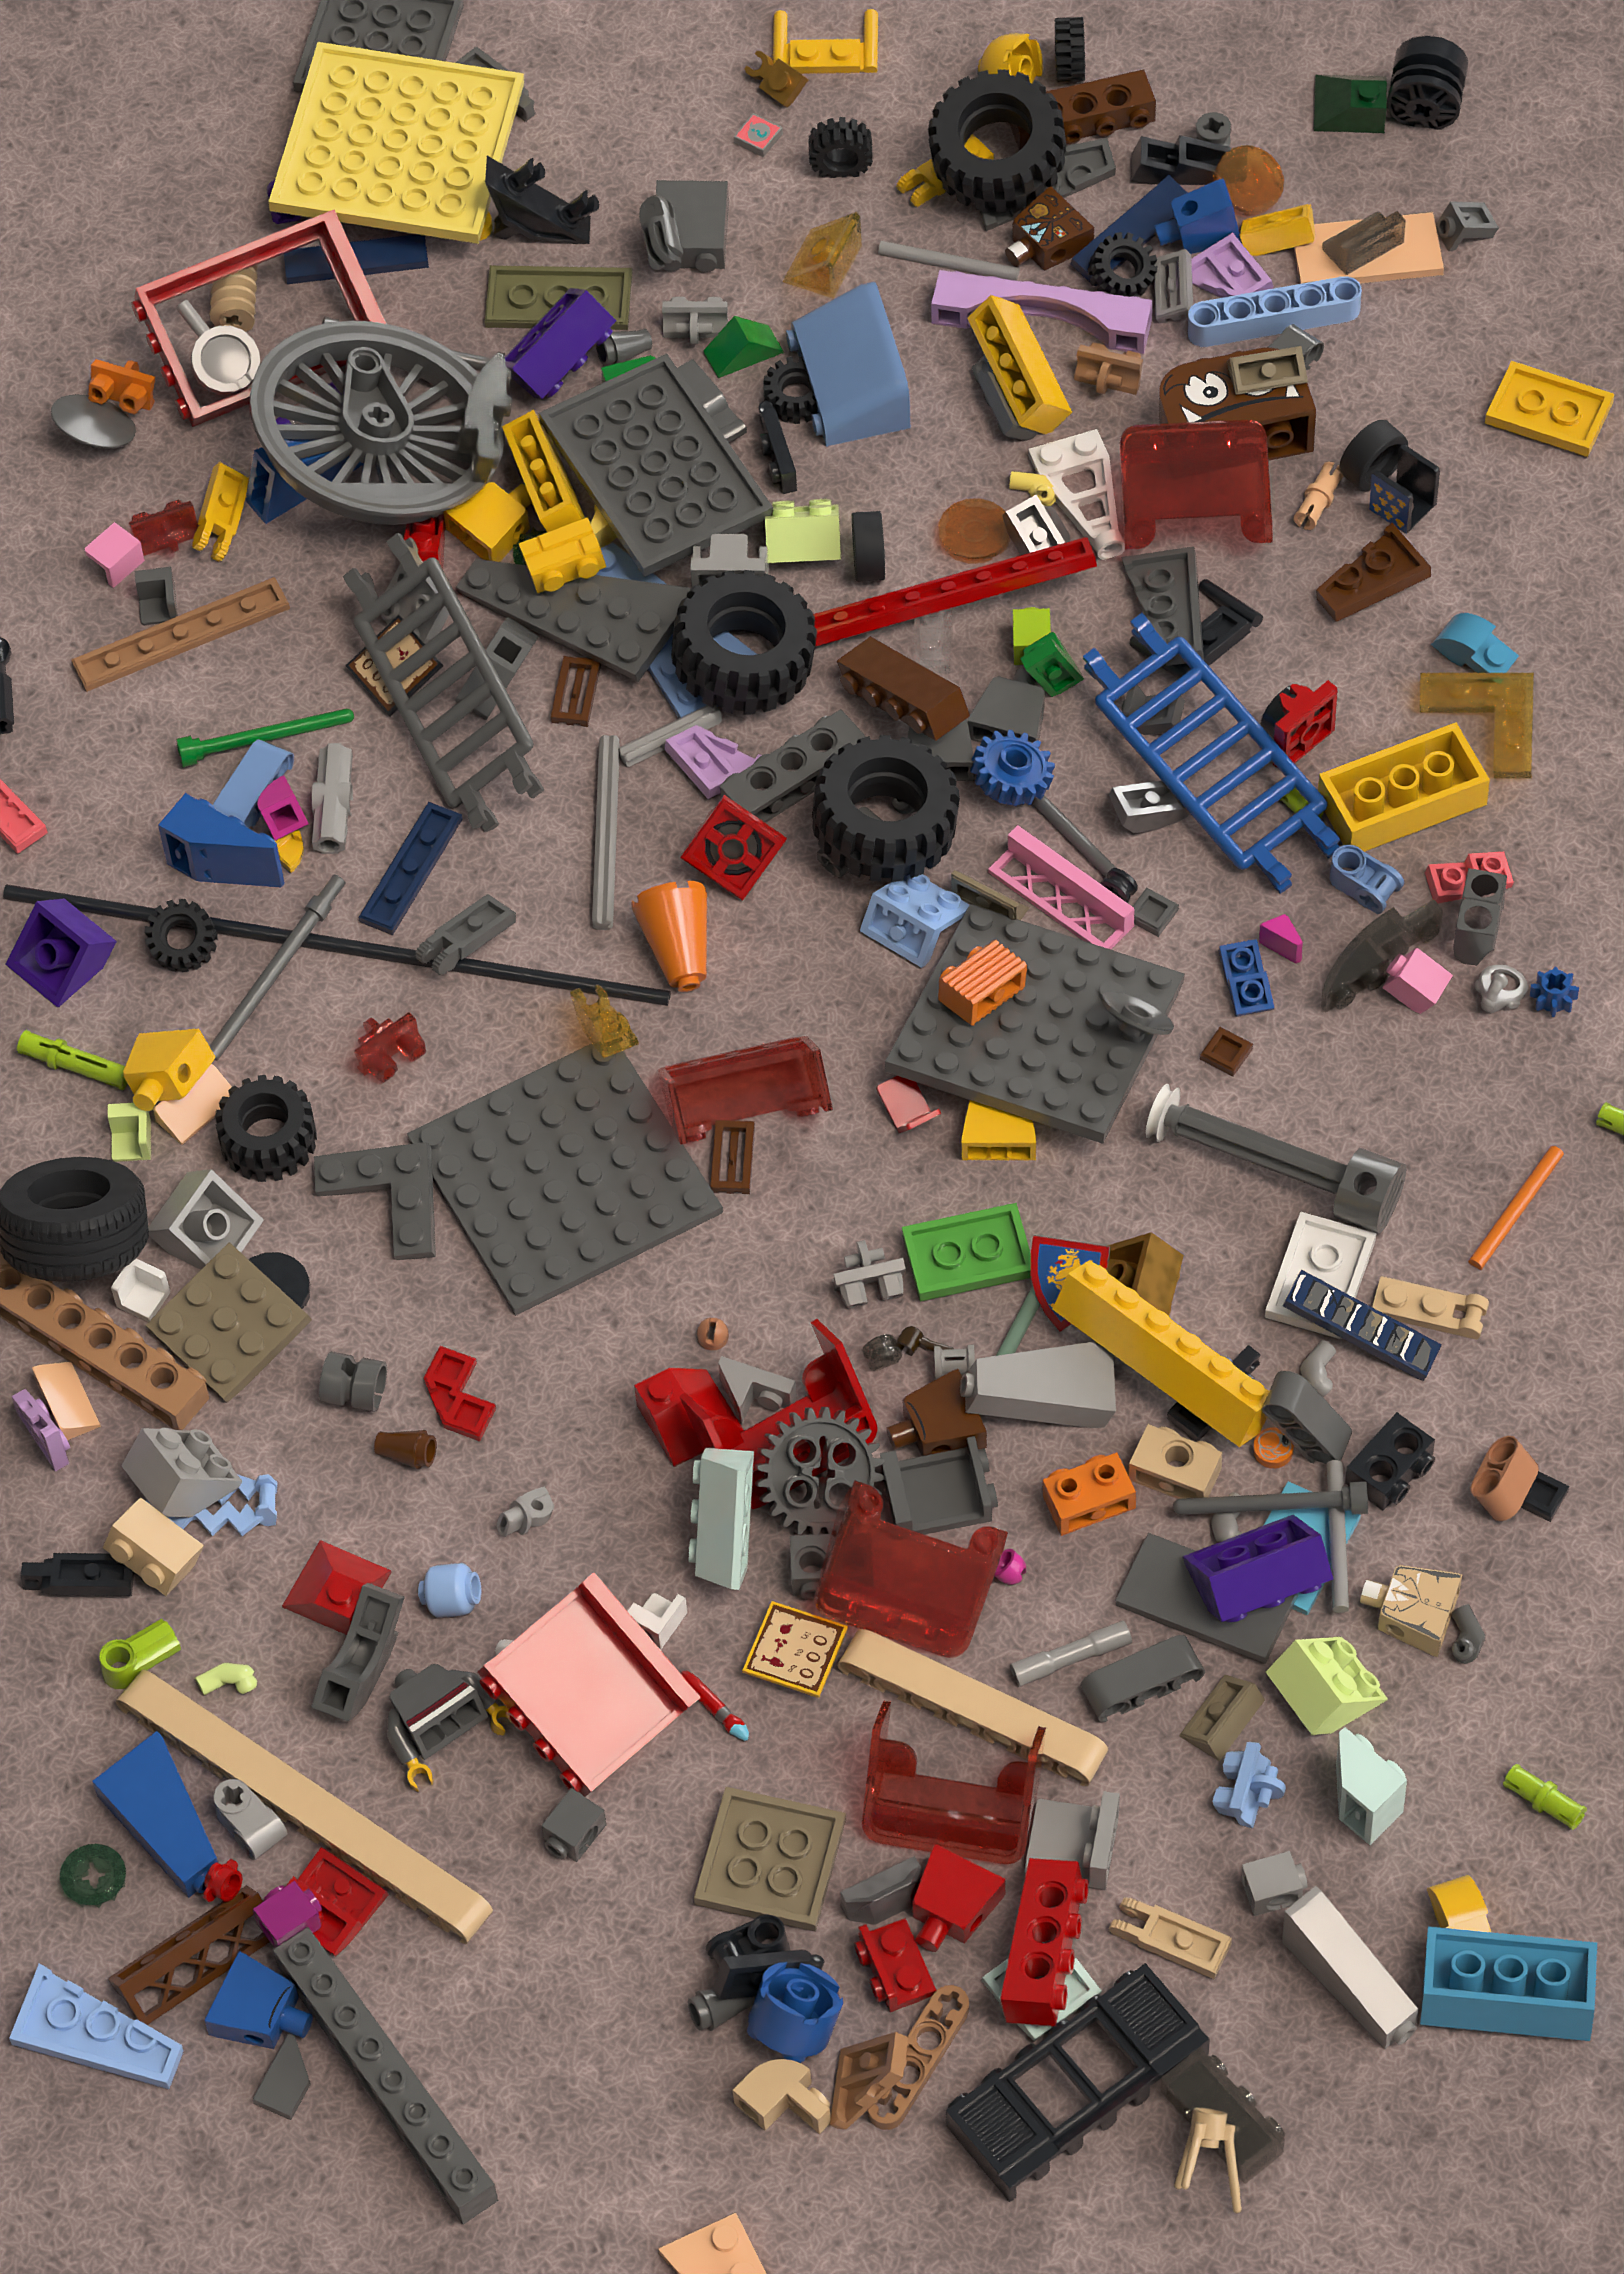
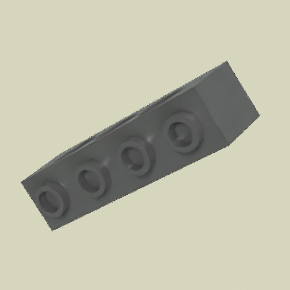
[720,709,866,823]

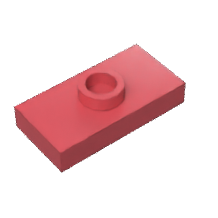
[0,779,48,854]

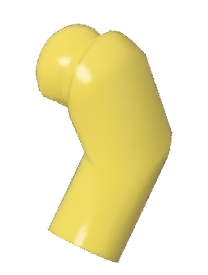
[1009,471,1056,506]

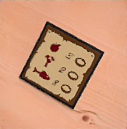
[345,615,444,717]

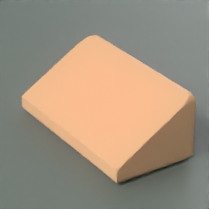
[153,1063,232,1145]
[32,1362,101,1440]

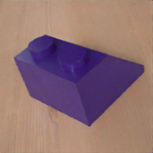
[5,899,117,1007]

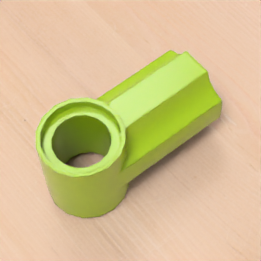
[99,1618,181,1689]

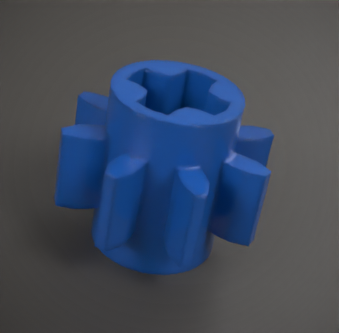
[1530,967,1579,1017]

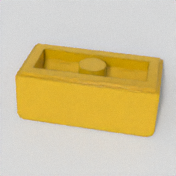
[1240,204,1315,256]

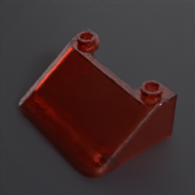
[1119,420,1273,550]
[814,1480,1008,1658]

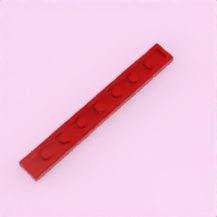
[813,537,1097,646]

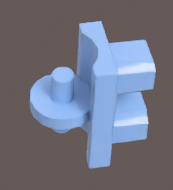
[1213,1742,1286,1828]

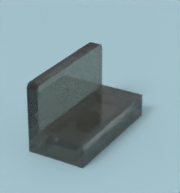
[1322,211,1406,275]

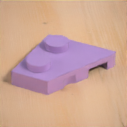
[1179,233,1273,298]
[665,725,762,799]
[12,1389,70,1472]

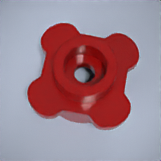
[203,1859,243,1902]

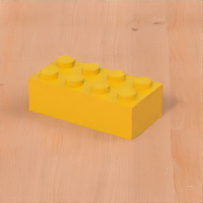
[1318,722,1490,852]

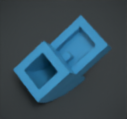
[1431,613,1519,685]

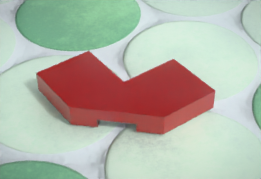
[424,1346,496,1441]

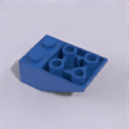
[158,793,285,887]

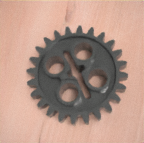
[754,1407,885,1535]

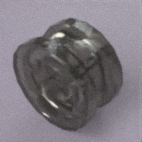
[862,1334,902,1371]

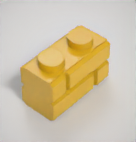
[519,517,607,594]

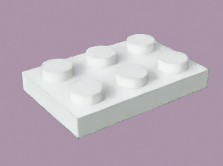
[1265,1212,1376,1339]

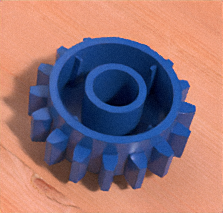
[970,730,1055,806]

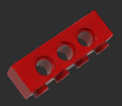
[1000,1858,1089,2026]

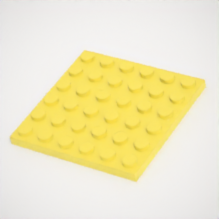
[269,42,524,244]

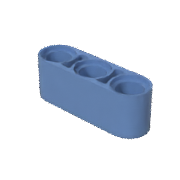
[213,739,294,828]

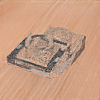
[913,608,952,674]

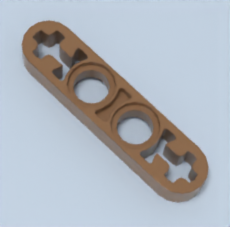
[868,1985,969,2130]

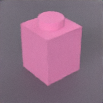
[1382,948,1453,1014]

